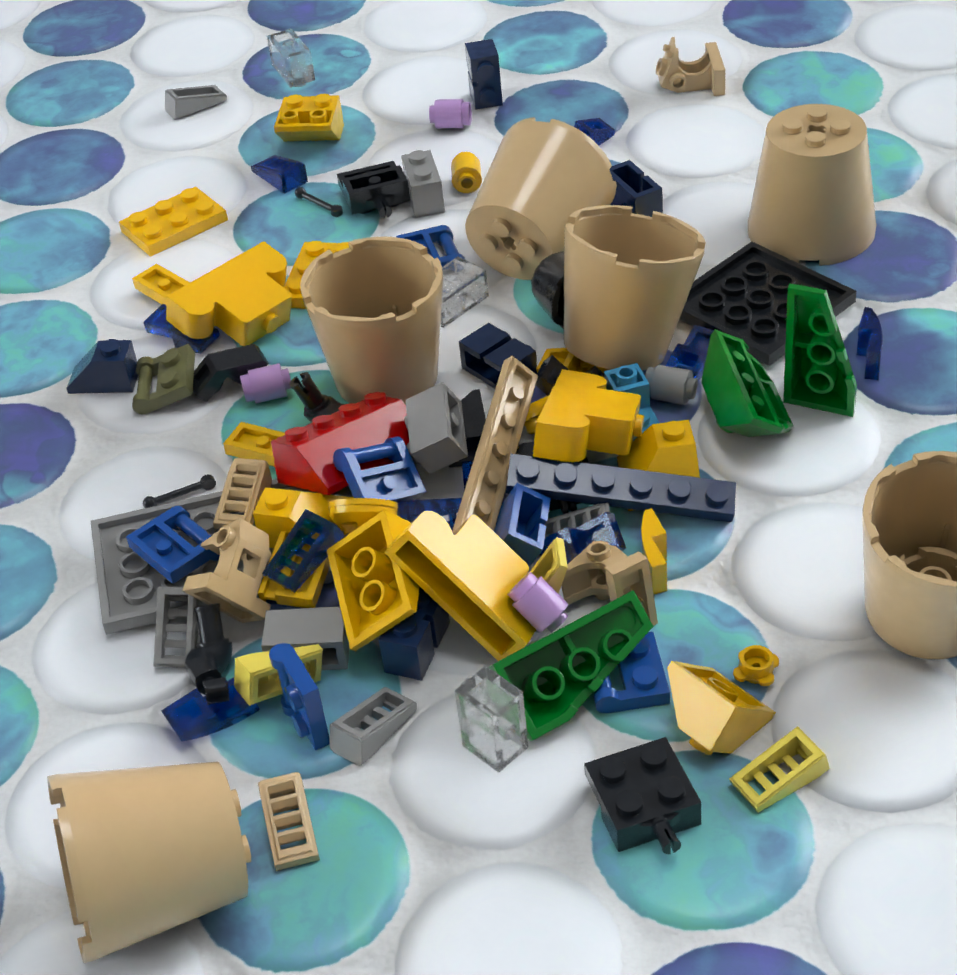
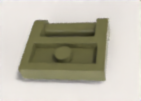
[132,344,195,414]

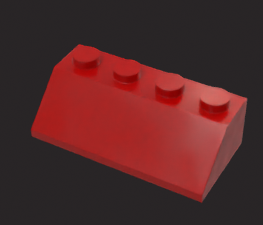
[271,392,409,495]

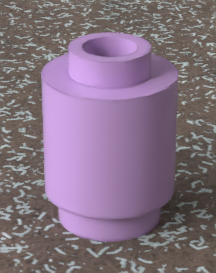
[429,99,472,129]
[240,363,291,404]
[508,572,568,633]

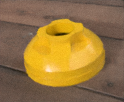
[328,498,398,535]

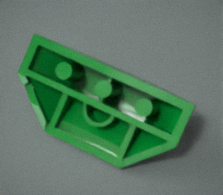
[701,329,794,437]

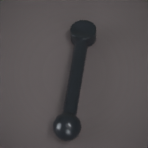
[295,187,343,217]
[143,474,216,508]

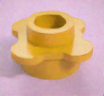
[733,645,779,686]

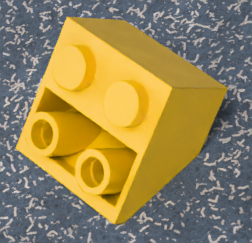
[274,94,344,142]

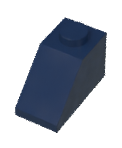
[66,339,139,394]

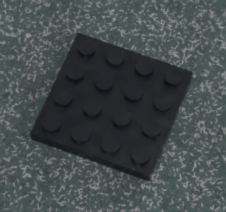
[680,241,857,366]

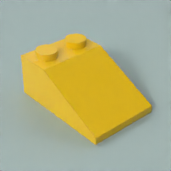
[327,509,420,652]

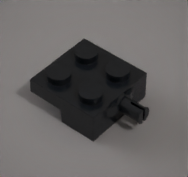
[337,161,410,218]
[584,737,701,854]

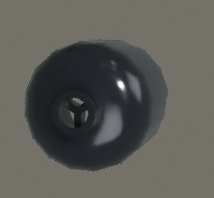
[531,251,564,329]

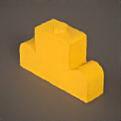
[166,241,292,346]
[533,369,644,462]
[384,511,536,661]

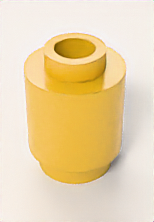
[451,152,482,193]

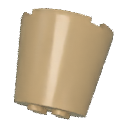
[748,104,877,266]
[465,117,617,280]
[564,205,706,370]
[300,237,443,405]
[862,451,957,659]
[47,762,251,963]

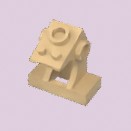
[656,37,725,96]
[182,518,271,623]
[561,541,658,626]

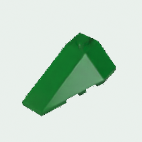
[783,283,857,417]
[481,590,654,741]

